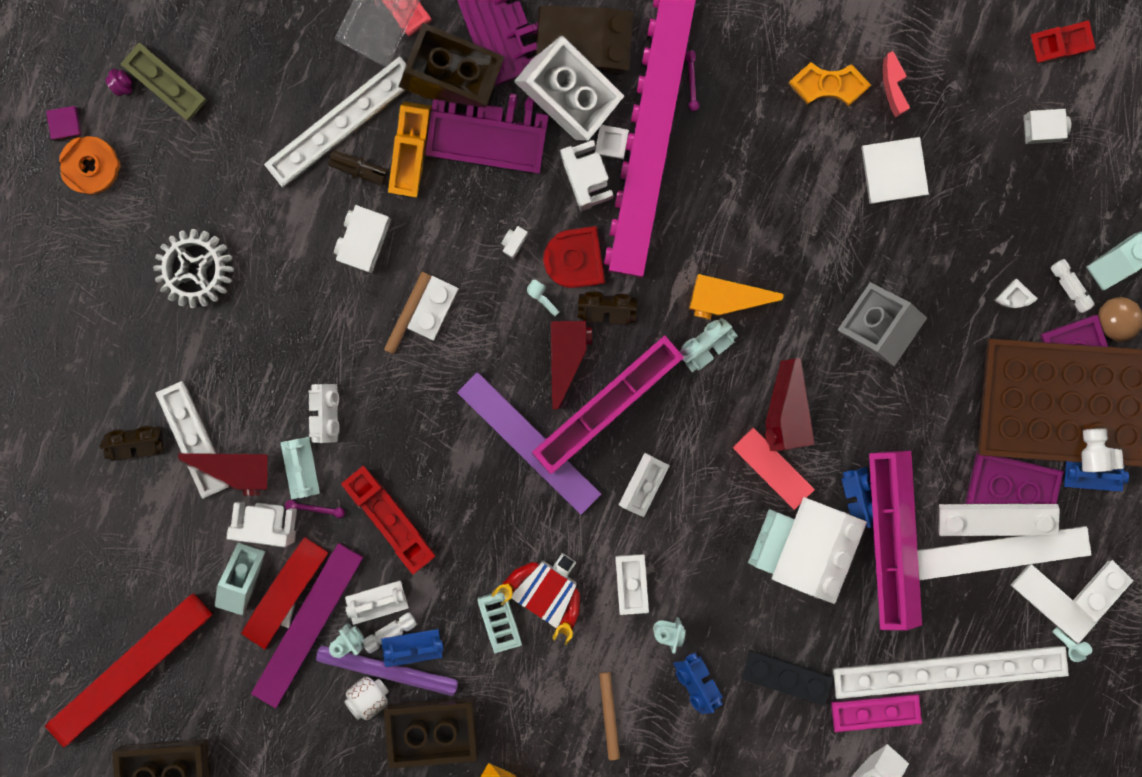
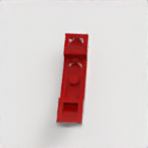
[341,466,436,575]
[241,537,329,649]

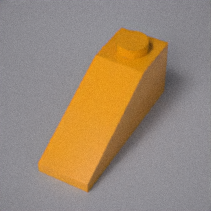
[689,274,784,320]

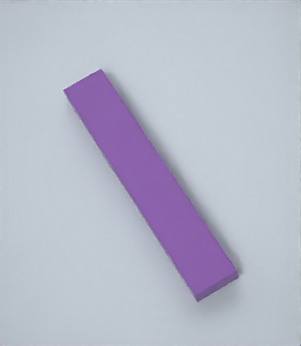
[457,372,601,514]

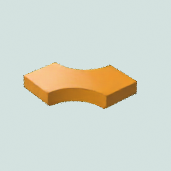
[788,62,871,106]

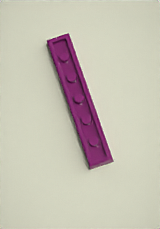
[251,543,364,708]

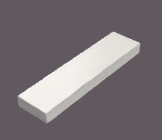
[156,381,228,499]

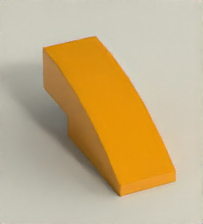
[388,101,432,197]

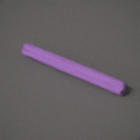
[316,646,458,696]

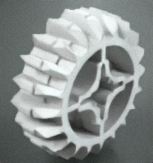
[153,229,234,308]

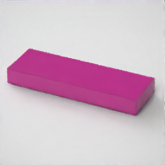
[831,693,922,732]

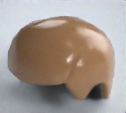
[1098,297,1142,343]

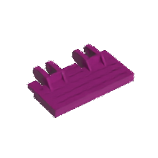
[457,0,538,87]
[425,93,549,174]

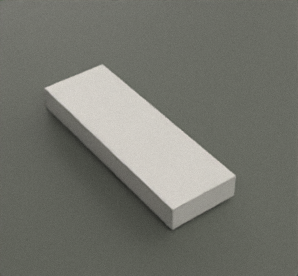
[1011,564,1096,644]

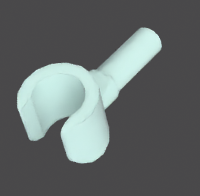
[527,280,560,317]
[1053,627,1092,662]

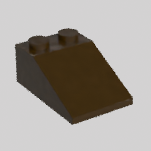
[536,6,633,75]
[398,23,505,108]

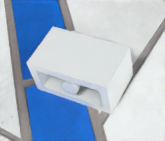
[334,205,392,274]

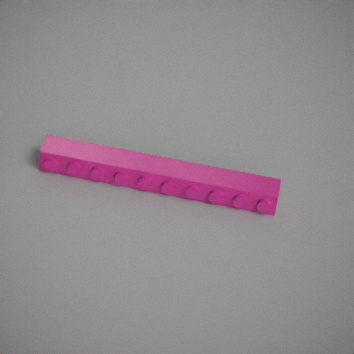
[604,0,696,278]

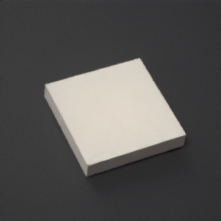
[861,137,929,204]

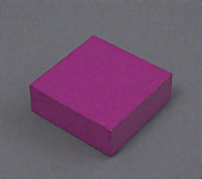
[46,106,82,141]

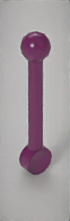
[685,50,700,111]
[285,500,345,519]

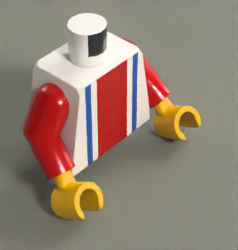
[491,553,580,645]

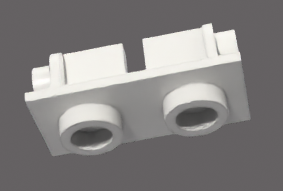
[308,384,340,443]
[345,580,409,625]

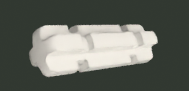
[1051,259,1094,313]
[362,613,416,653]

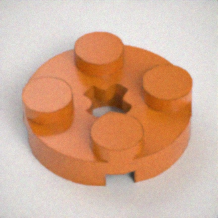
[59,136,121,195]

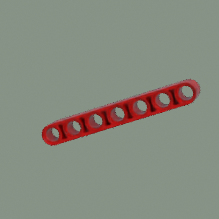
[44,593,213,748]

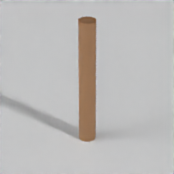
[384,272,432,354]
[599,671,620,760]

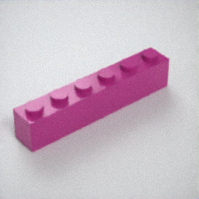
[531,335,684,475]
[869,451,922,630]

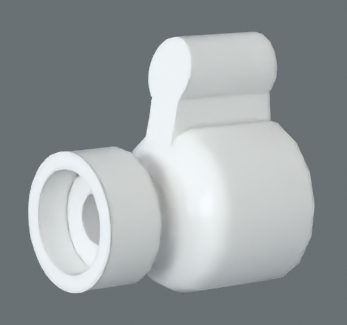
[1081,428,1123,472]

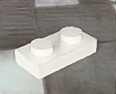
[407,276,459,341]
[619,453,670,517]
[615,554,649,615]
[1071,560,1133,623]

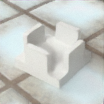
[560,140,614,211]
[227,501,297,547]

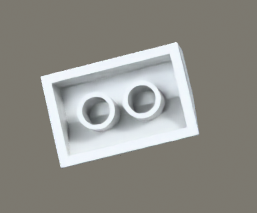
[514,36,624,141]
[772,497,867,604]

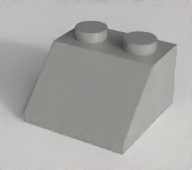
[838,282,927,366]

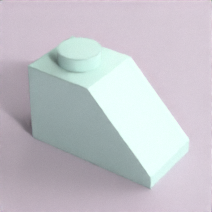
[1086,231,1142,290]
[215,543,265,616]

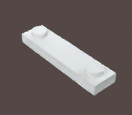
[938,504,1060,536]

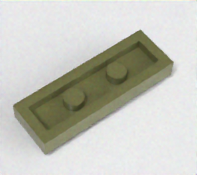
[120,43,207,122]

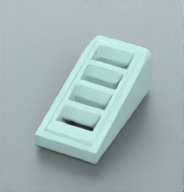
[477,592,522,654]

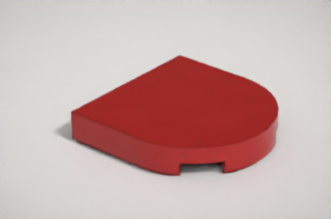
[543,226,605,288]

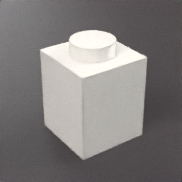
[1024,109,1071,144]

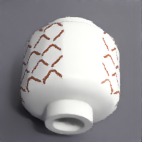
[344,677,389,720]

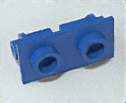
[1064,461,1129,492]
[841,466,873,528]
[381,629,443,667]
[673,652,723,714]

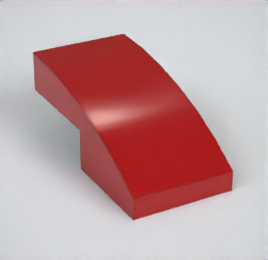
[1031,20,1096,63]

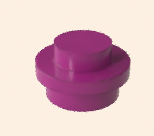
[105,68,133,96]

